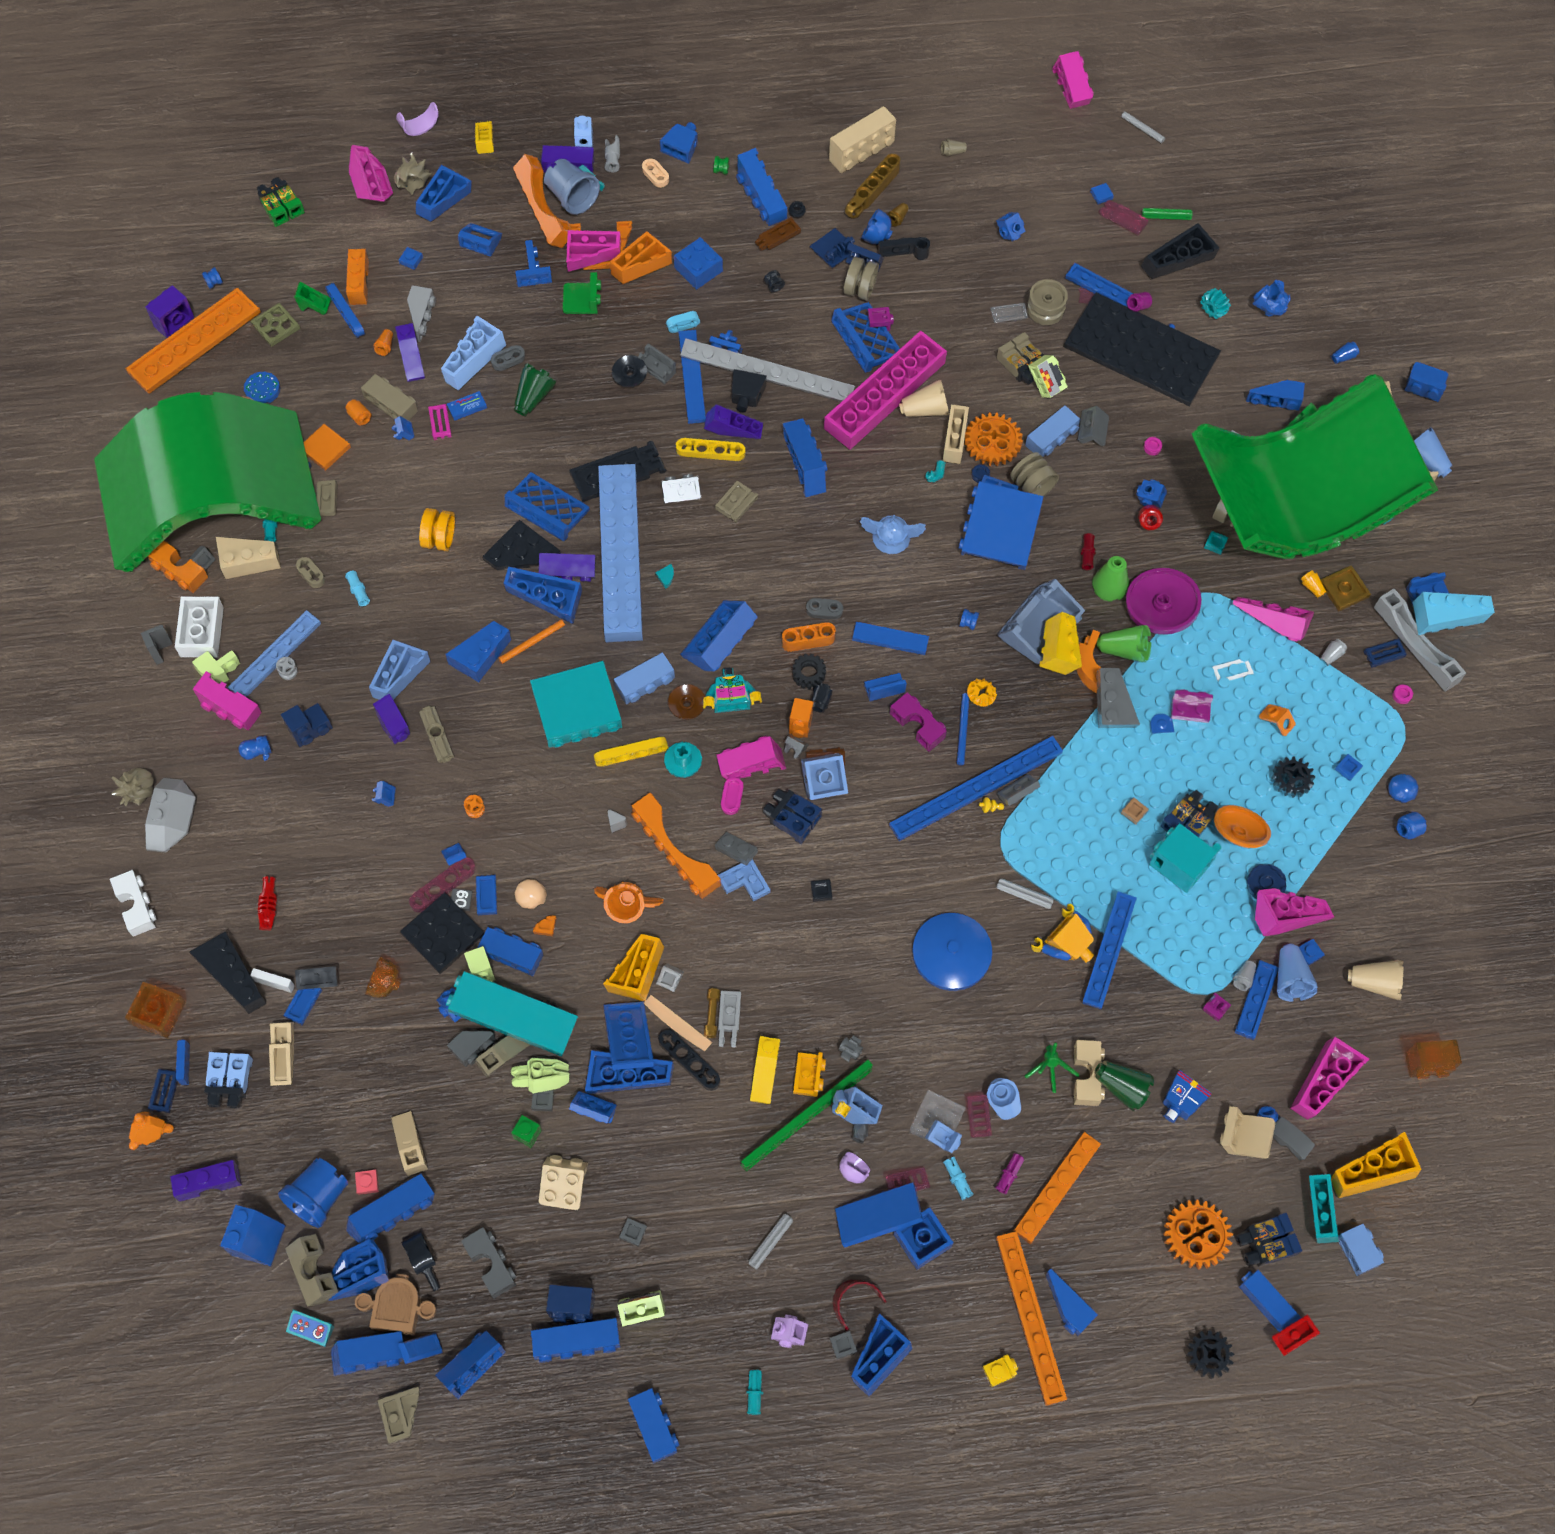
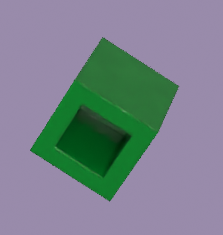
[511,1115,542,1148]

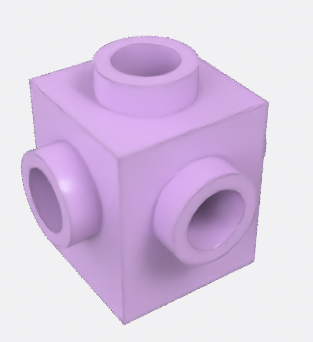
[771,1315,808,1348]

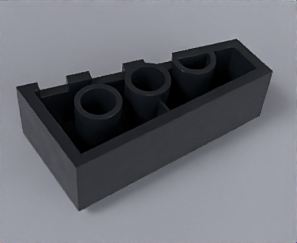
[1141,223,1220,279]
[189,932,267,1014]

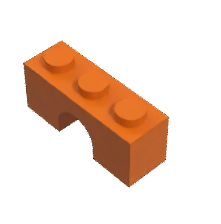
[346,249,369,305]
[148,541,208,593]

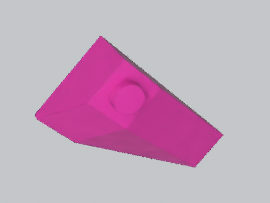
[1255,888,1334,936]

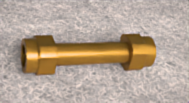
[704,988,720,1038]

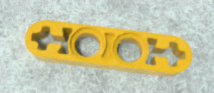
[676,438,745,461]
[594,737,669,767]

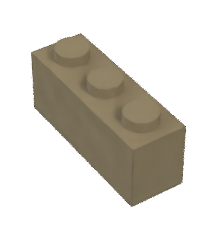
[361,374,418,421]

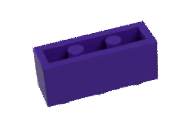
[541,145,595,173]
[539,553,596,582]

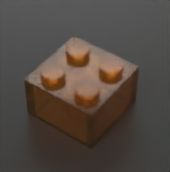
[125,982,186,1039]
[1405,1039,1462,1079]

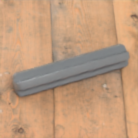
[997,878,1054,909]
[749,1214,793,1269]

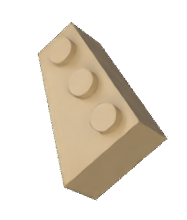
[216,537,281,579]

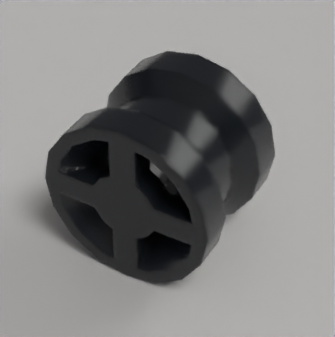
[764,270,785,293]

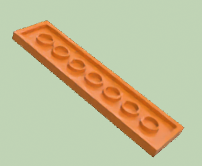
[125,287,261,394]

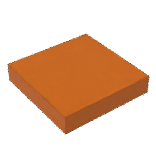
[303,424,351,471]

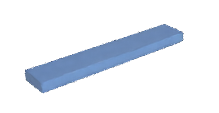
[227,610,321,697]

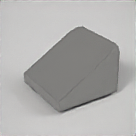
[656,964,684,992]

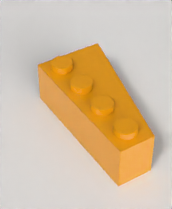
[1331,1132,1422,1199]

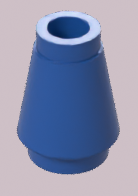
[1331,342,1359,364]

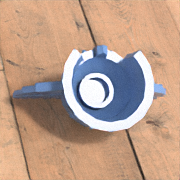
[860,515,926,554]

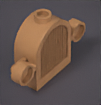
[355,1274,436,1336]

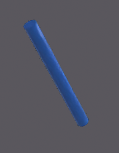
[957,693,969,765]

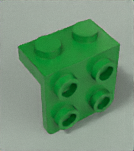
[563,272,601,314]

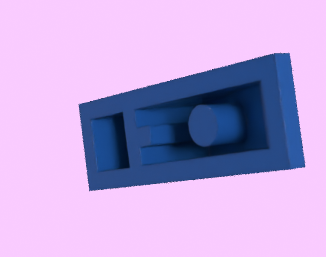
[1045,1269,1098,1336]

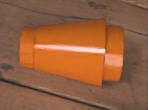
[374,329,393,356]

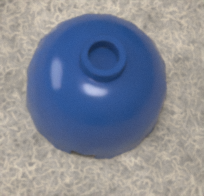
[861,209,893,244]

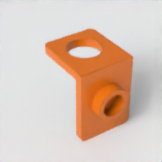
[1259,704,1296,736]

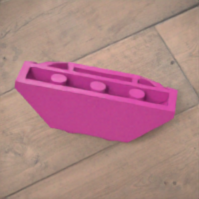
[349,145,393,202]

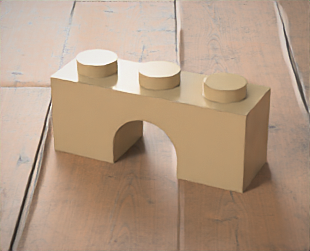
[1074,1040,1105,1106]

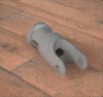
[605,135,620,173]

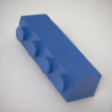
[531,1318,620,1363]

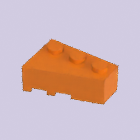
[610,231,672,284]

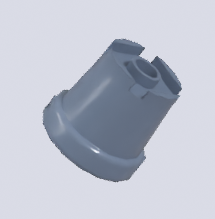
[544,159,600,215]

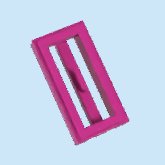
[428,404,452,440]

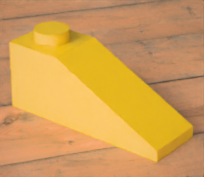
[750,1036,780,1104]

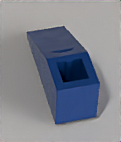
[1246,380,1305,410]

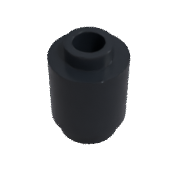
[810,683,833,713]

